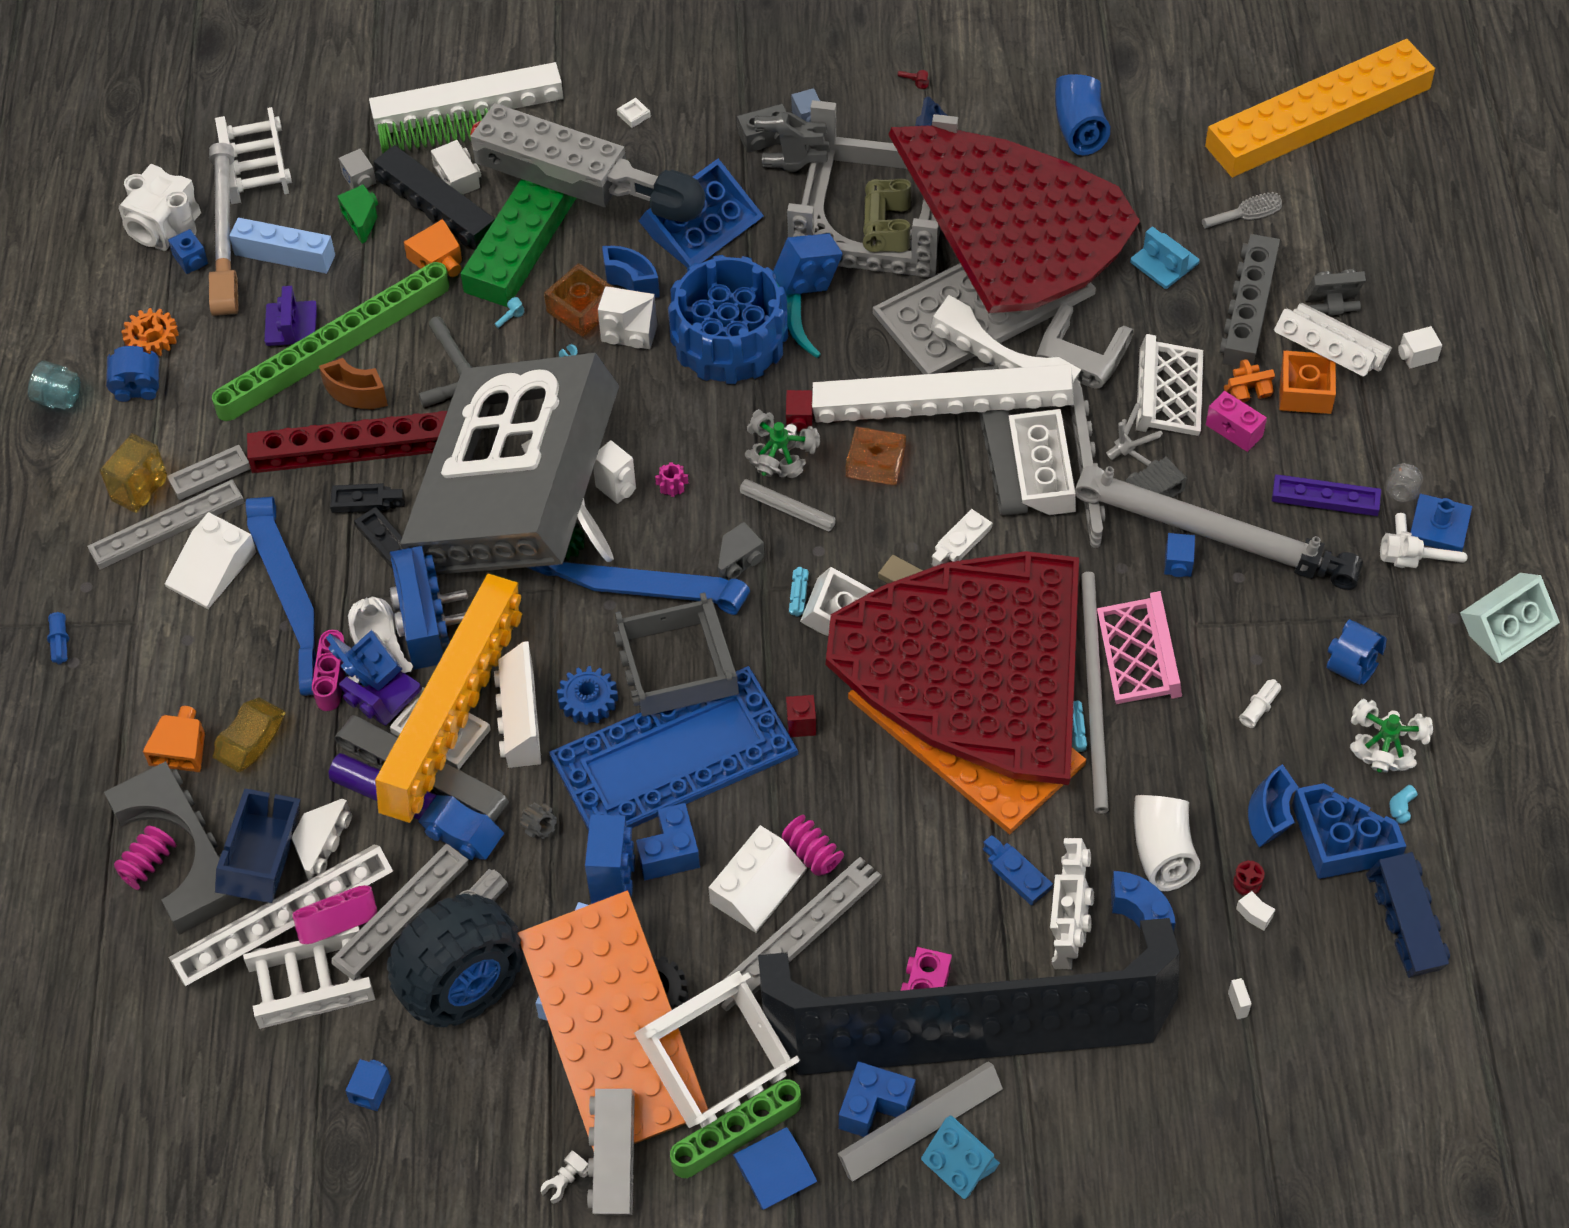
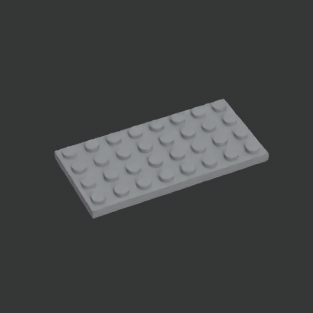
[873,263,1096,375]

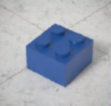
[773,233,843,295]

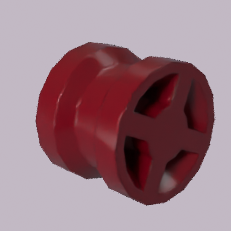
[1233,860,1264,896]

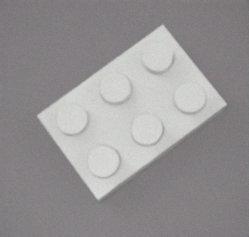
[390,687,491,770]

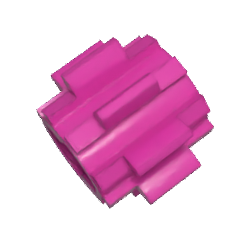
[655,462,688,497]

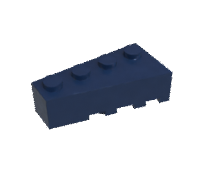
[1366,852,1450,978]

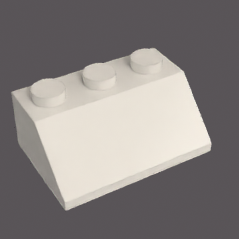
[709,825,807,933]

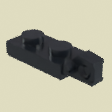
[330,483,405,513]

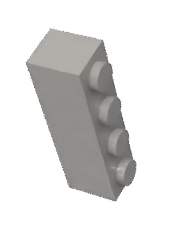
[587,1089,635,1215]

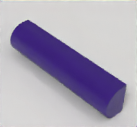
[329,753,437,820]

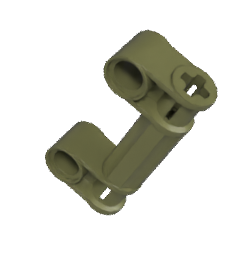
[863,179,911,252]

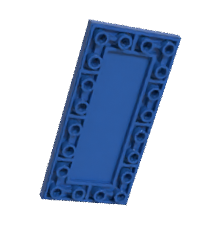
[549,666,798,831]

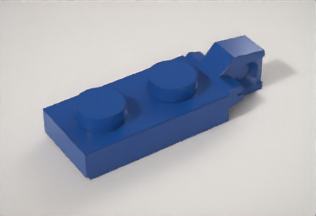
[983,835,1053,905]

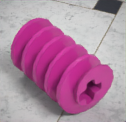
[782,815,844,876]
[114,826,177,890]

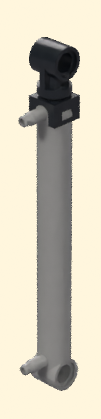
[1075,466,1363,590]

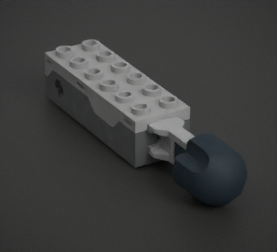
[470,103,706,222]

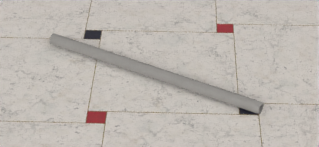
[1081,572,1109,814]

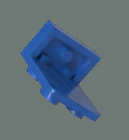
[326,630,402,691]

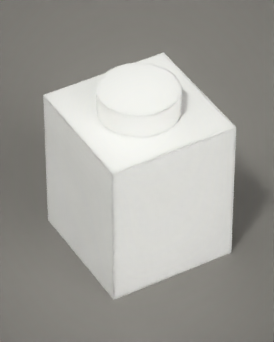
[1398,326,1442,368]

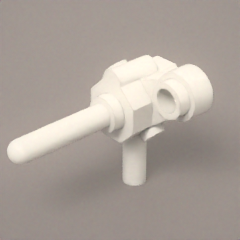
[1380,513,1468,568]

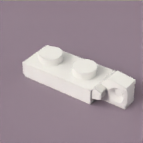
[931,509,992,567]

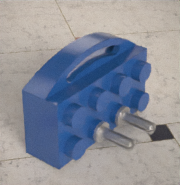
[390,546,468,670]

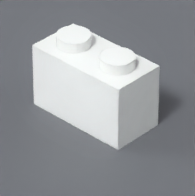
[431,140,481,195]
[593,440,636,504]

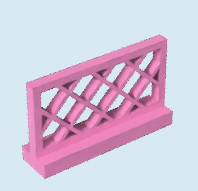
[1097,591,1182,704]

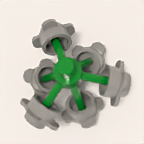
[745,409,820,478]

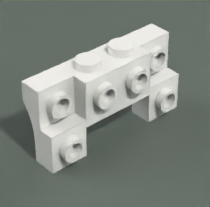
[1050,838,1094,969]

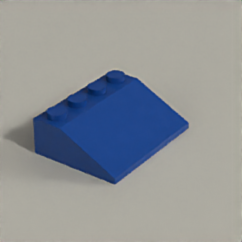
[638,158,764,268]

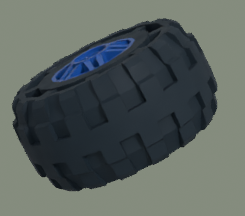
[387,893,524,1027]

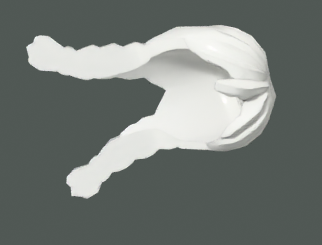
[348,597,413,684]

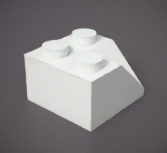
[598,286,657,349]

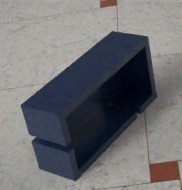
[215,788,301,903]

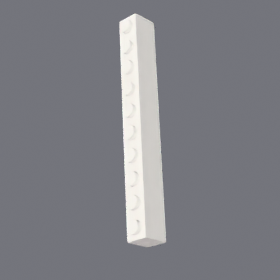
[812,364,1074,423]

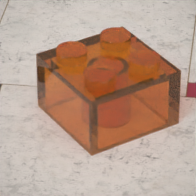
[544,263,614,337]

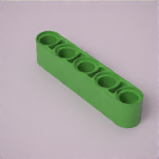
[670,1080,801,1178]

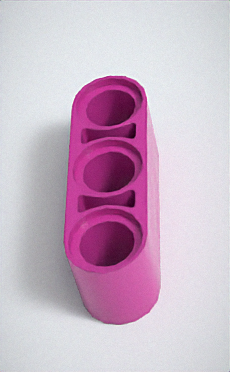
[312,630,345,711]
[292,885,378,944]

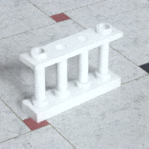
[215,107,292,204]
[243,926,375,1029]

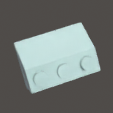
[1460,573,1560,663]

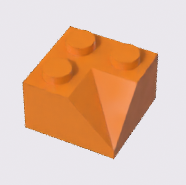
[1279,351,1336,414]

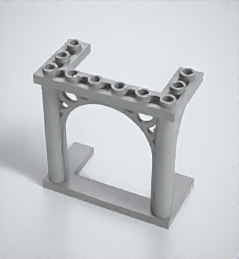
[787,100,958,277]

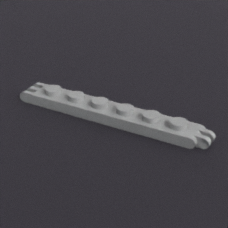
[1070,379,1105,548]
[721,857,882,1011]

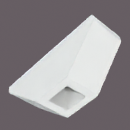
[292,799,352,880]

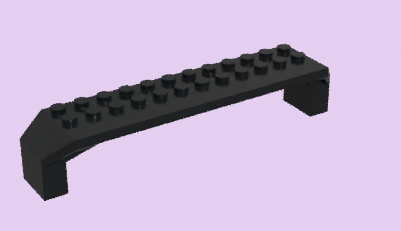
[758,918,1180,1075]

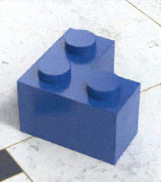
[636,803,700,881]
[839,1061,915,1137]

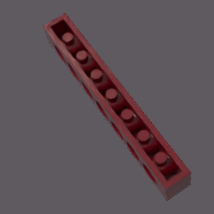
[247,411,447,473]

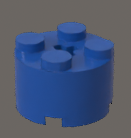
[106,346,159,402]
[1327,619,1387,685]

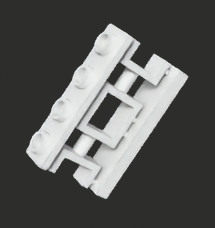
[1274,303,1392,376]

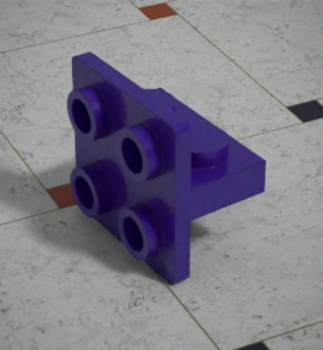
[265,286,317,346]

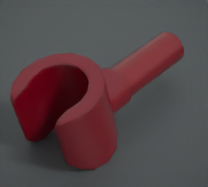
[898,70,929,89]

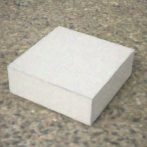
[617,98,651,128]
[1228,978,1251,1019]

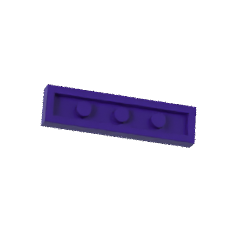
[1272,474,1381,516]

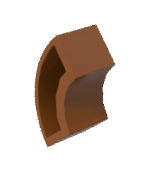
[319,358,388,410]

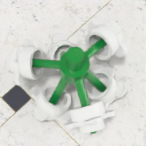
[1350,699,1433,773]

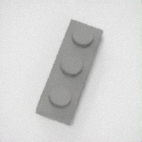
[167,445,251,500]

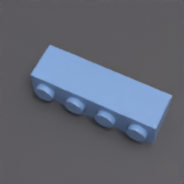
[229,218,335,274]

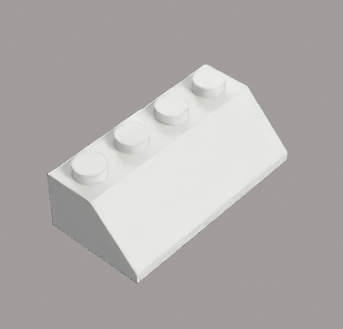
[1009,409,1076,515]
[494,641,541,768]

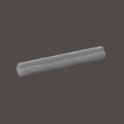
[740,479,835,531]

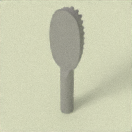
[1202,192,1282,228]

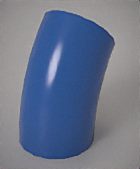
[1055,74,1110,155]

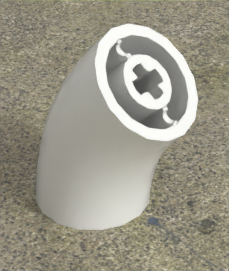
[1134,795,1200,891]

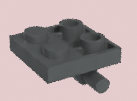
[1304,269,1366,316]

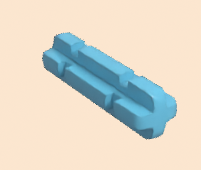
[789,567,809,617]
[1072,700,1087,752]

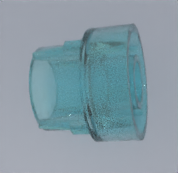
[28,360,81,410]

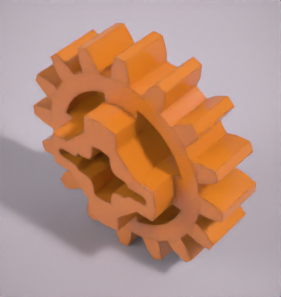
[122,308,179,356]

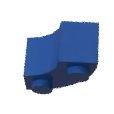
[602,246,660,298]
[1248,764,1299,847]
[418,795,504,860]
[1111,871,1175,932]

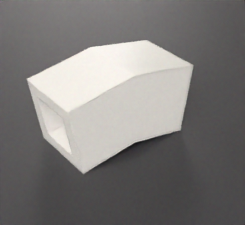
[1236,891,1275,931]

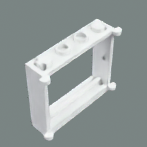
[634,971,800,1128]

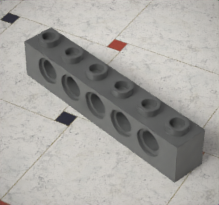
[1219,234,1280,367]

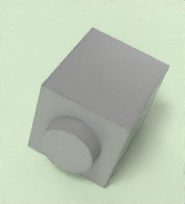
[339,149,376,189]

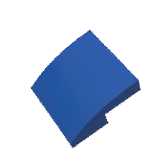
[733,1127,817,1210]

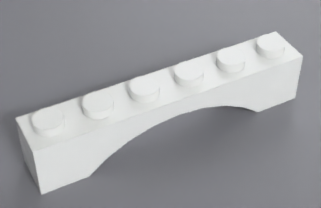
[930,295,1081,382]

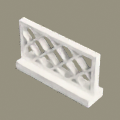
[1136,334,1203,436]

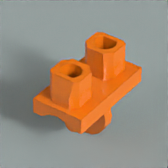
[1224,359,1275,403]

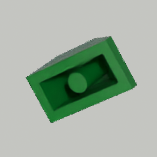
[337,184,378,244]

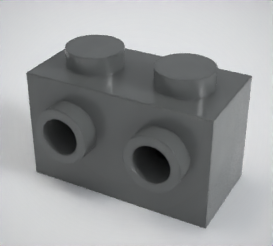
[737,104,786,153]

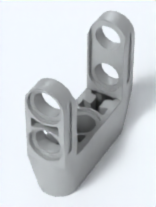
[1036,303,1134,389]

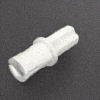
[1239,679,1281,728]

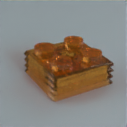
[846,427,906,485]

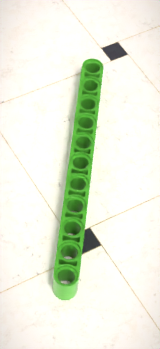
[212,262,449,421]

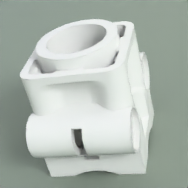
[119,164,201,251]

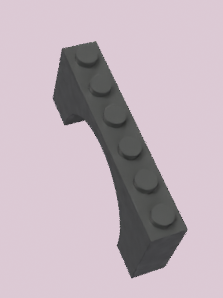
[104,761,242,934]

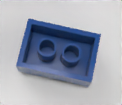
[585,814,635,904]

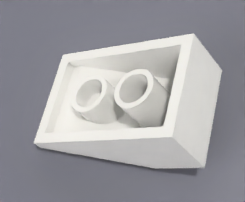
[165,512,256,609]
[800,567,874,636]

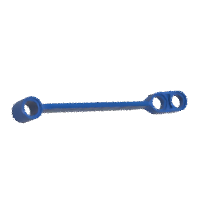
[246,496,316,696]
[527,562,750,615]

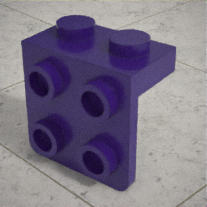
[339,671,422,726]

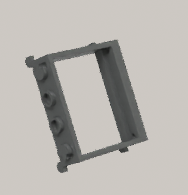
[614,592,739,716]

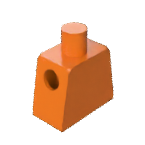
[404,219,462,277]
[143,706,205,773]

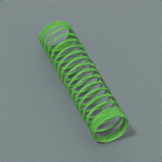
[377,107,491,154]

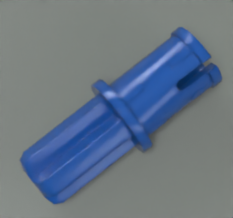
[47,612,69,664]

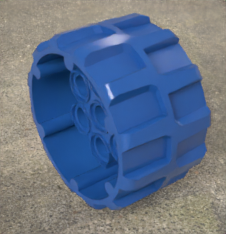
[668,255,788,384]

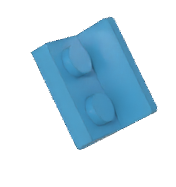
[1130,226,1199,289]
[921,1115,1000,1199]

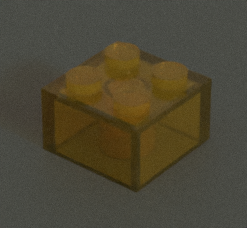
[100,433,167,513]

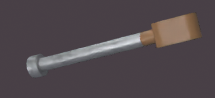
[209,143,238,316]

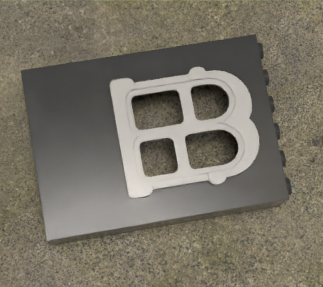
[400,353,619,574]

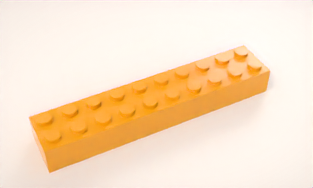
[1205,39,1435,178]
[375,574,522,823]

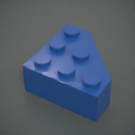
[1292,783,1406,879]

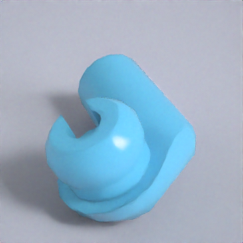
[1389,785,1418,824]

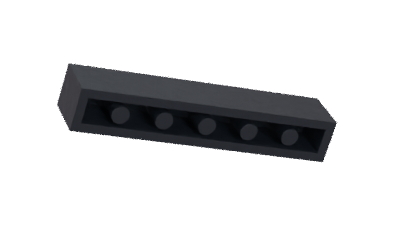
[373,145,495,250]

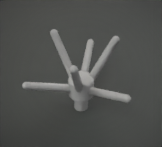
[1106,403,1163,466]

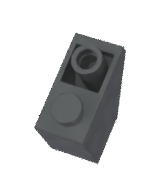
[718,522,764,580]

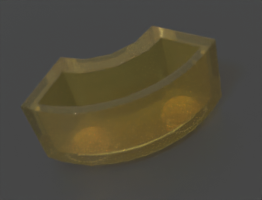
[212,697,285,772]

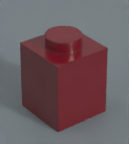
[786,390,813,432]
[786,695,816,737]

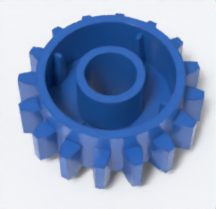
[557,666,618,725]

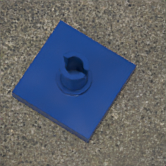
[1410,494,1472,552]

